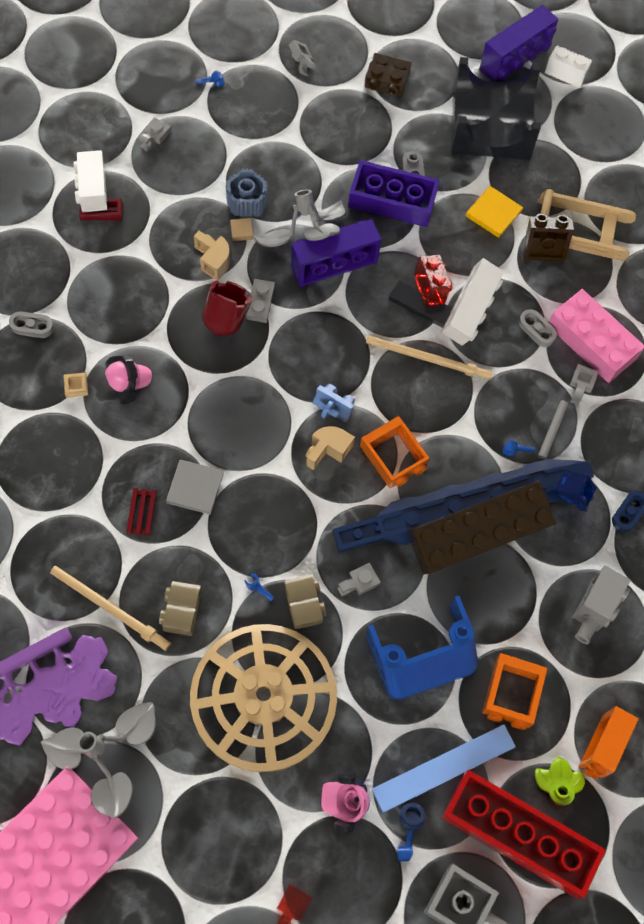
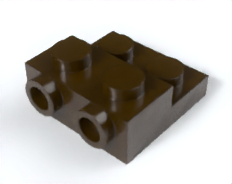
[364,53,412,97]
[523,214,574,262]

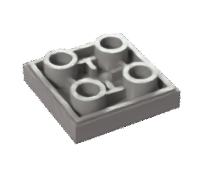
[166,459,224,515]

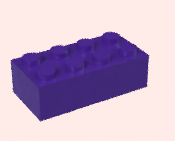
[479,4,559,82]
[348,160,440,228]
[291,219,381,287]

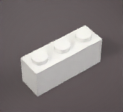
[74,150,107,212]

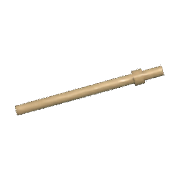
[366,335,493,380]
[50,566,171,651]

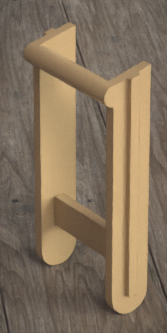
[537,189,636,261]

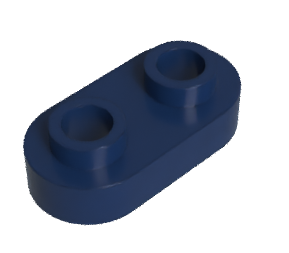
[612,491,644,532]

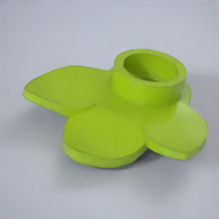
[534,757,585,806]

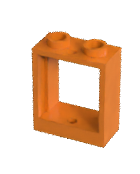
[360,416,430,489]
[482,653,547,730]
[579,706,639,779]

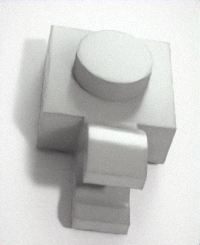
[289,40,315,76]
[139,117,171,151]
[570,364,598,405]
[337,563,381,597]

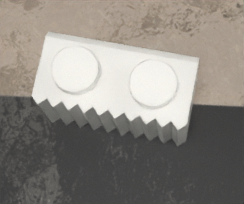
[545,45,592,88]

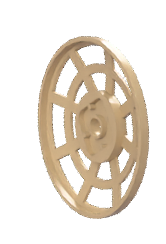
[190,624,337,772]

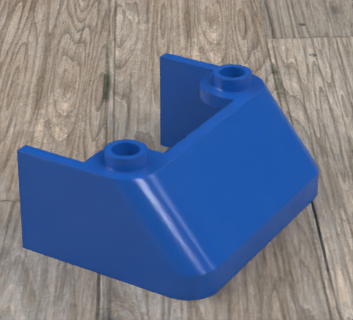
[366,596,478,700]

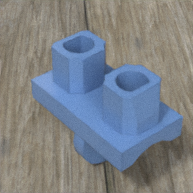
[312,384,355,423]

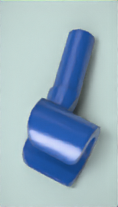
[196,71,225,87]
[502,440,535,457]
[244,573,274,602]
[397,830,414,861]

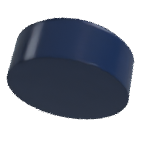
[399,803,426,831]

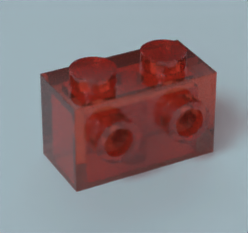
[414,255,452,305]

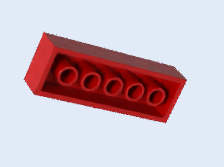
[440,770,606,899]

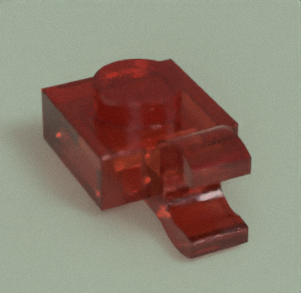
[276,884,312,924]

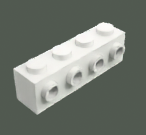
[441,258,504,346]

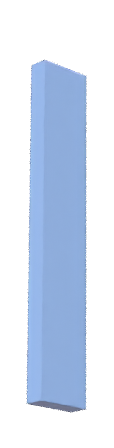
[372,725,516,813]

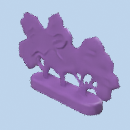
[0,628,117,745]

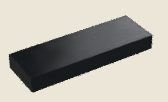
[388,280,453,328]

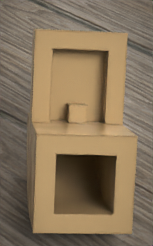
[194,231,230,280]
[306,426,355,470]

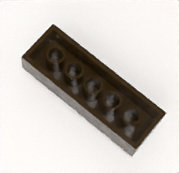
[407,480,556,575]

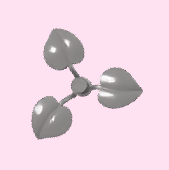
[253,189,346,247]
[41,702,156,819]

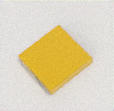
[466,186,523,238]

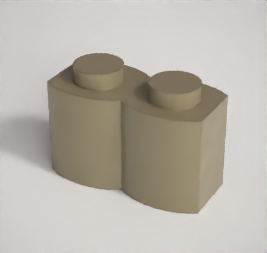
[284,574,326,630]
[159,581,202,636]

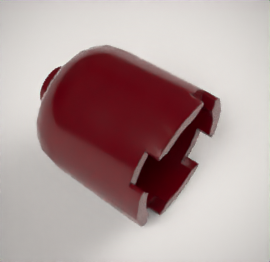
[202,280,253,336]

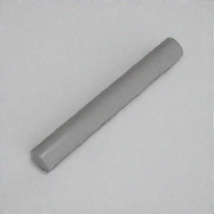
[538,400,568,460]

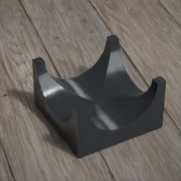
[451,57,541,160]

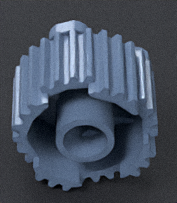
[226,168,268,218]

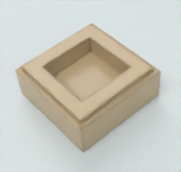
[230,218,253,241]
[64,372,88,398]

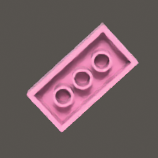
[549,289,644,383]

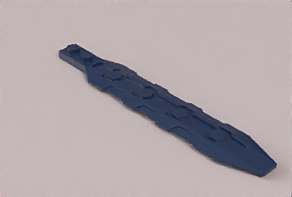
[332,459,594,553]

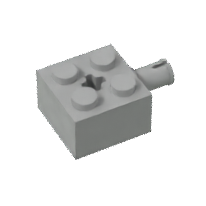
[572,565,631,644]
[424,864,510,924]

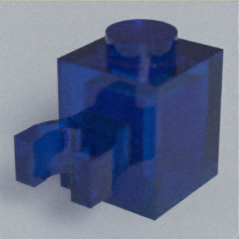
[555,471,597,512]

